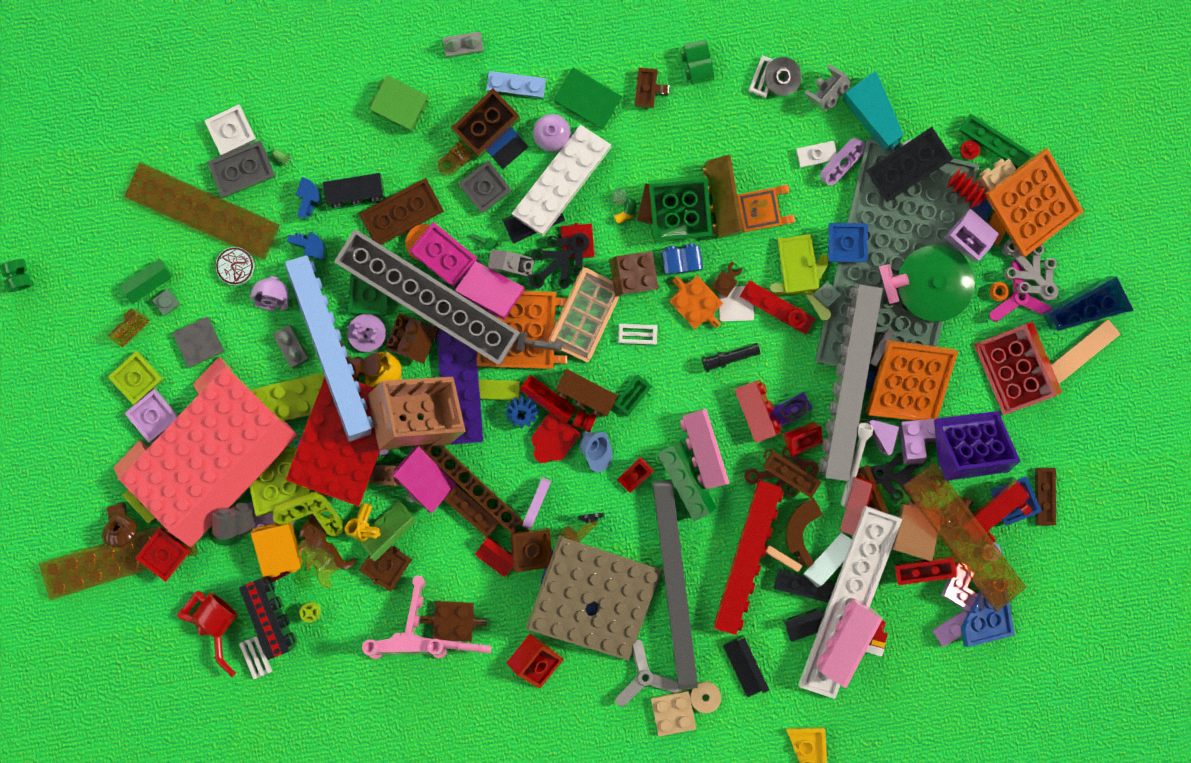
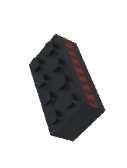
[239,576,297,660]

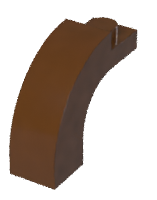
[785,497,823,567]

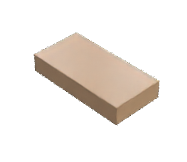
[766,544,802,572]

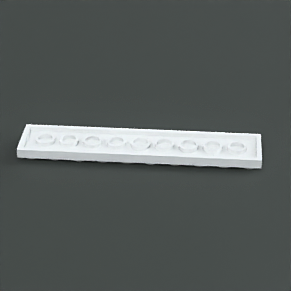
[798,506,902,699]

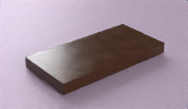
[359,178,444,246]

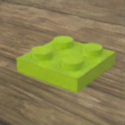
[108,351,164,405]

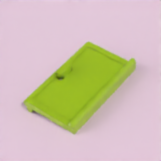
[777,234,819,294]

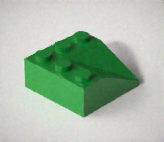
[648,175,712,241]

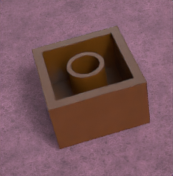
[609,251,659,297]

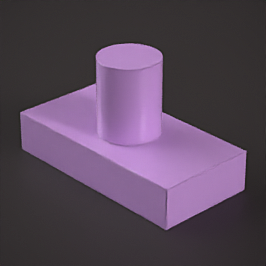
[932,610,967,647]

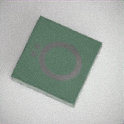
[813,282,841,309]

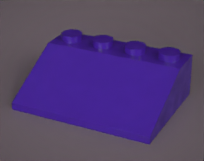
[934,411,1021,481]

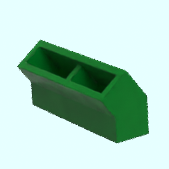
[120,259,173,304]

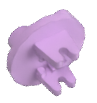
[347,314,386,352]

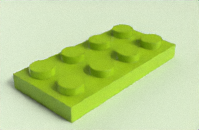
[251,373,325,421]

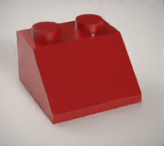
[506,633,564,688]

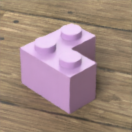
[899,419,936,465]

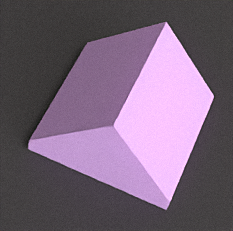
[863,420,899,456]

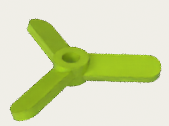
[770,254,832,321]

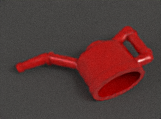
[177,591,238,677]

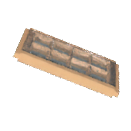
[548,267,620,362]

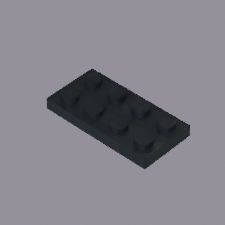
[866,127,954,202]

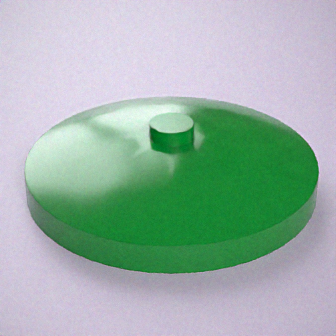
[897,245,975,322]

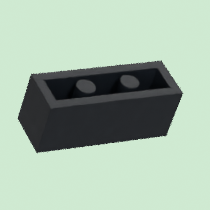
[323,173,386,209]

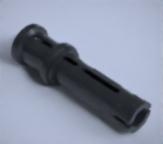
[701,343,761,373]

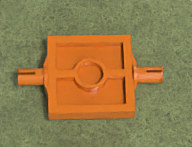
[670,275,723,329]

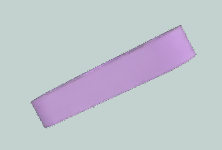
[820,138,866,185]
[522,477,551,529]

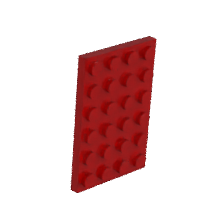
[285,377,381,507]

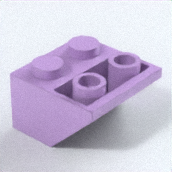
[944,209,999,263]

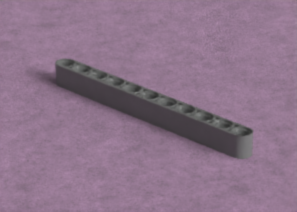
[653,479,698,690]

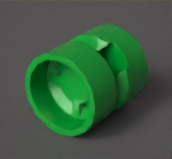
[0,259,33,292]

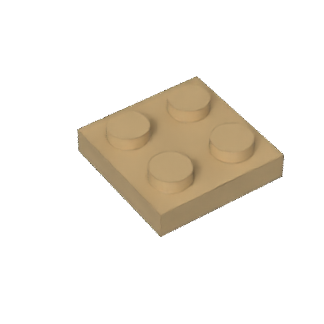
[651,690,696,737]

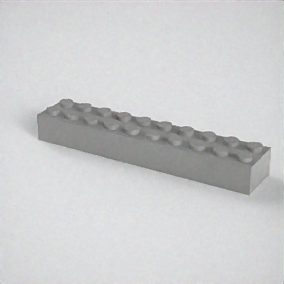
[334,229,521,366]
[819,283,883,481]

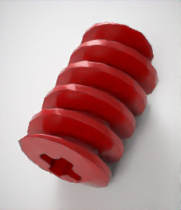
[946,167,987,209]

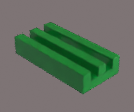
[614,374,652,416]

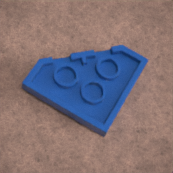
[961,578,1015,647]

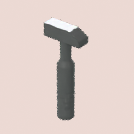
[517,332,562,351]

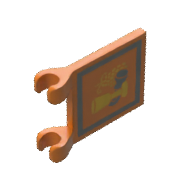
[738,185,795,232]

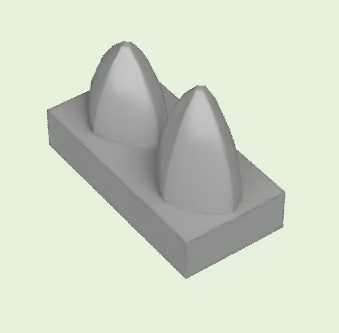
[443,32,484,58]
[272,325,309,368]

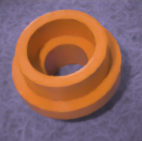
[989,282,1009,301]

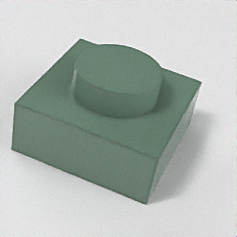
[153,289,181,316]

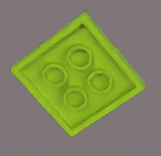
[250,446,311,517]

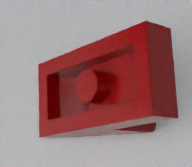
[617,457,654,493]

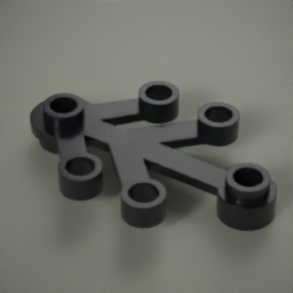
[529,233,589,289]
[871,452,944,505]

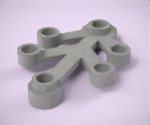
[1001,240,1058,301]

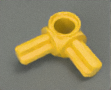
[345,503,381,542]

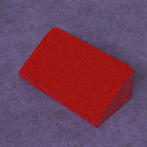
[783,422,823,456]

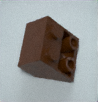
[385,313,438,364]

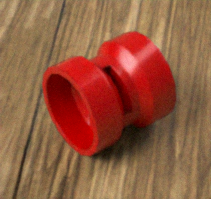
[572,408,597,433]

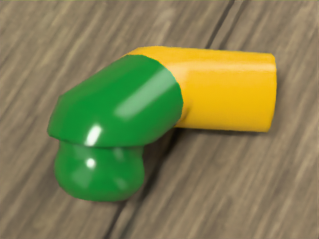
[614,198,637,224]

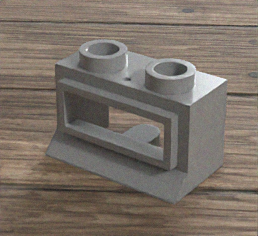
[805,65,851,112]

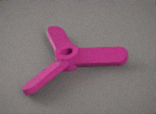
[989,260,1055,322]

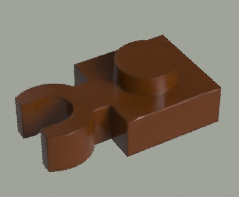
[711,262,743,298]

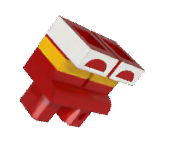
[865,620,888,656]

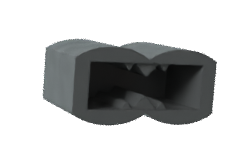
[212,503,254,540]

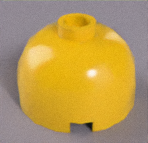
[365,352,402,388]

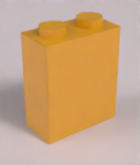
[251,521,303,577]

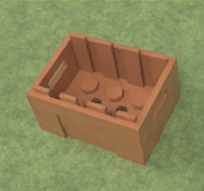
[368,377,466,450]

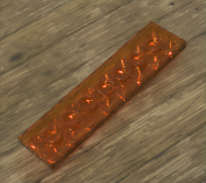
[124,162,280,260]
[903,463,1027,611]
[39,525,199,600]

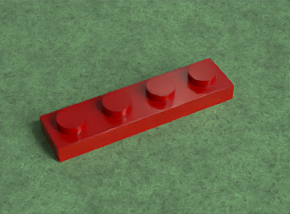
[739,280,815,335]

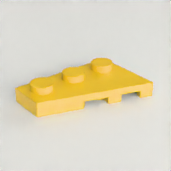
[786,727,827,763]

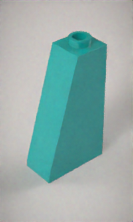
[842,71,904,152]

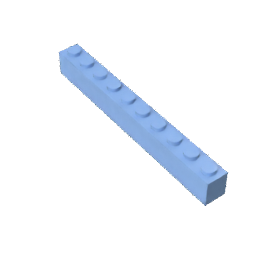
[285,255,374,442]

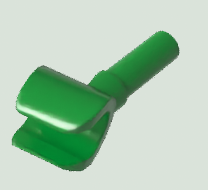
[471,233,498,250]

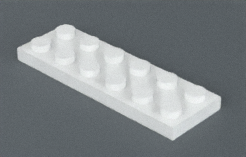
[512,125,612,236]

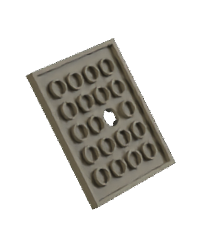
[525,536,662,660]

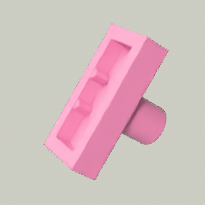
[879,264,909,304]

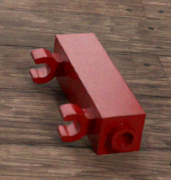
[962,478,1032,545]

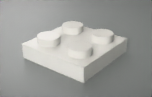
[205,105,257,156]

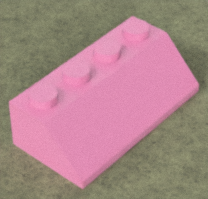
[680,409,729,489]
[817,599,883,688]

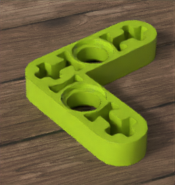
[273,491,343,536]

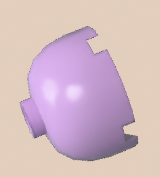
[533,114,571,153]
[250,276,289,311]

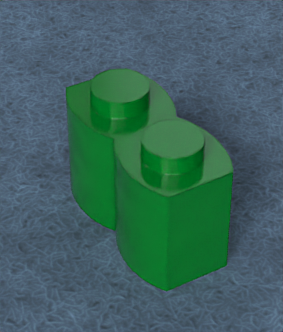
[680,40,715,85]

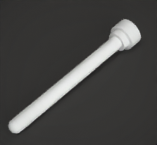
[841,423,874,507]

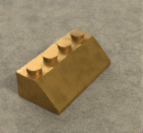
[702,154,744,239]

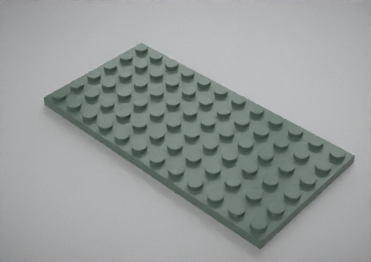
[814,138,979,369]

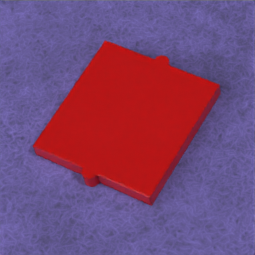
[561,223,595,259]

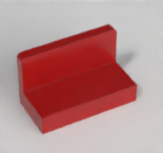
[475,536,513,577]

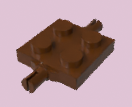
[421,601,487,642]

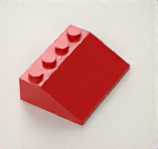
[974,321,1062,415]

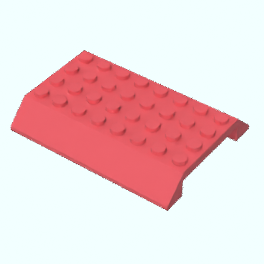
[113,357,298,547]

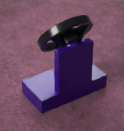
[773,392,813,426]

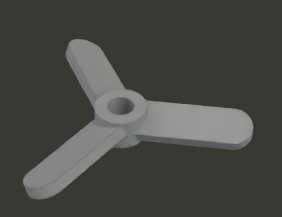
[616,640,680,707]

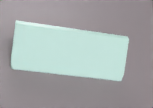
[803,533,852,587]

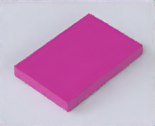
[409,222,478,288]
[455,261,525,320]
[391,446,456,513]

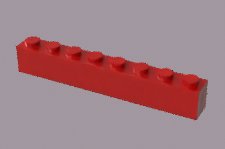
[713,479,784,635]

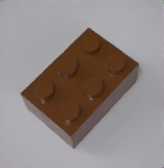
[451,88,521,159]
[556,369,618,418]

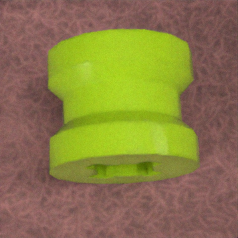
[299,602,321,623]

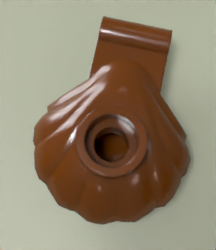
[101,502,137,548]

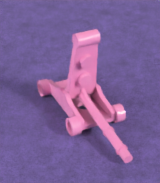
[362,576,492,659]

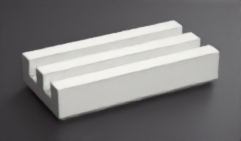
[748,55,773,99]
[618,324,657,345]
[239,636,272,679]

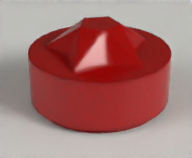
[960,140,980,160]
[787,308,807,328]

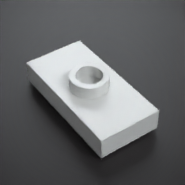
[796,141,837,168]

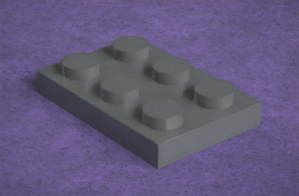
[207,140,276,198]

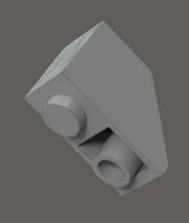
[488,249,534,277]

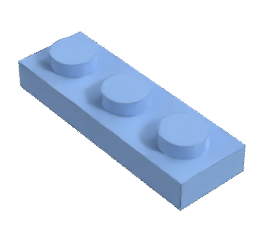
[487,71,546,99]

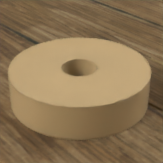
[690,681,721,713]

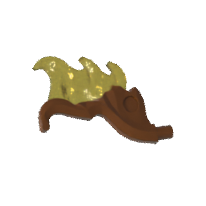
[297,505,357,588]

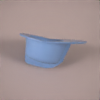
[580,432,613,472]

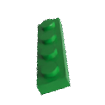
[959,114,1035,168]

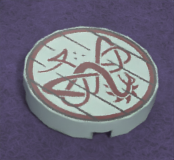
[216,247,255,285]

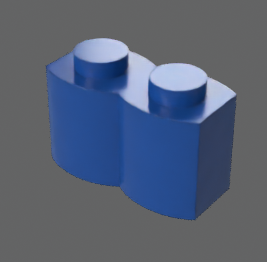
[661,243,703,275]

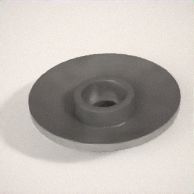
[765,57,801,96]

